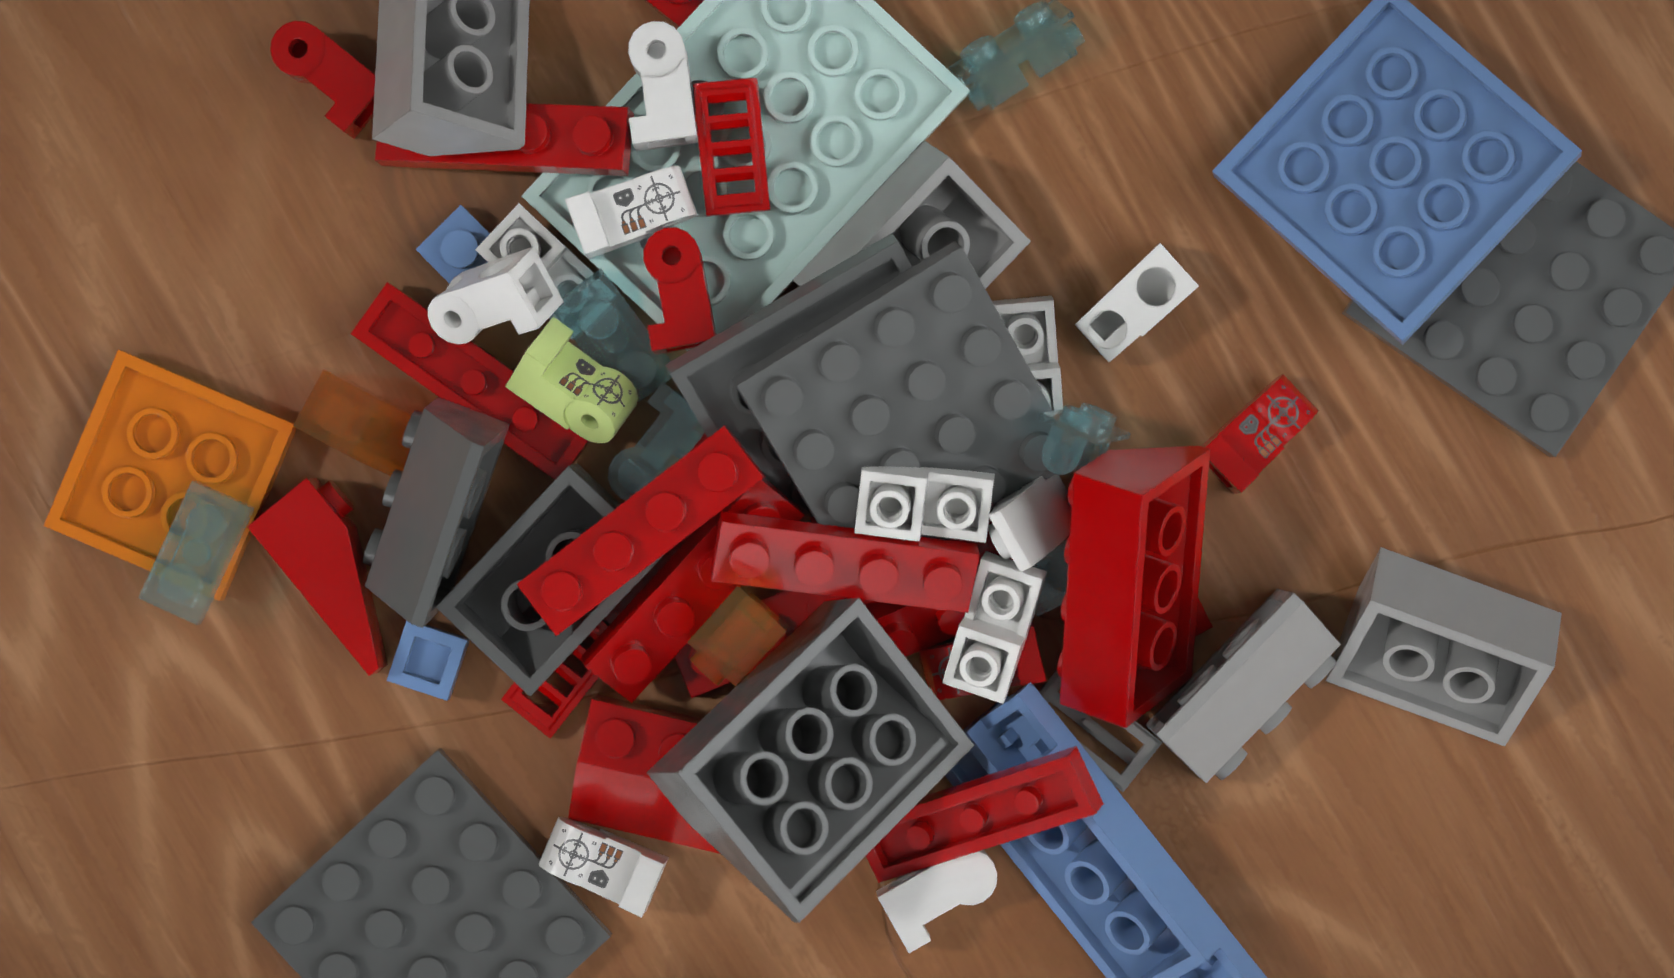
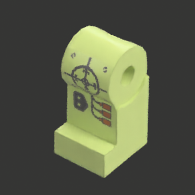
[505,317,638,444]

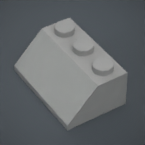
[372,0,530,156]
[793,140,1031,289]
[1326,547,1562,746]
[1145,589,1341,783]

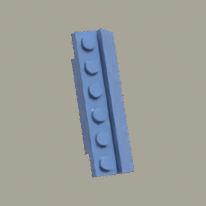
[945,682,1267,978]

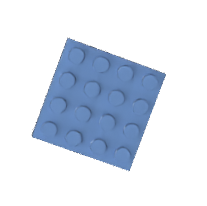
[1212,0,1582,345]

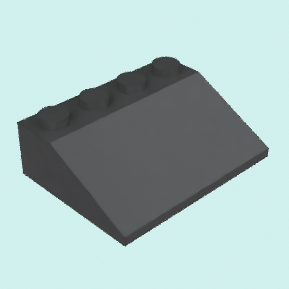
[647,598,974,923]

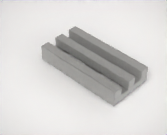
[1039,668,1162,792]

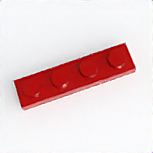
[375,103,634,176]
[350,282,590,480]
[516,425,765,636]
[581,478,804,703]
[711,511,980,613]
[866,746,1104,883]

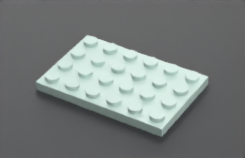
[522,0,970,352]

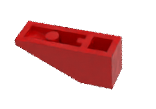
[247,478,388,676]

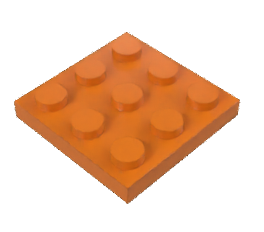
[43,350,298,601]

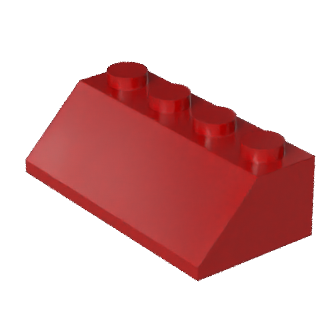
[1057,445,1210,728]
[568,694,720,854]

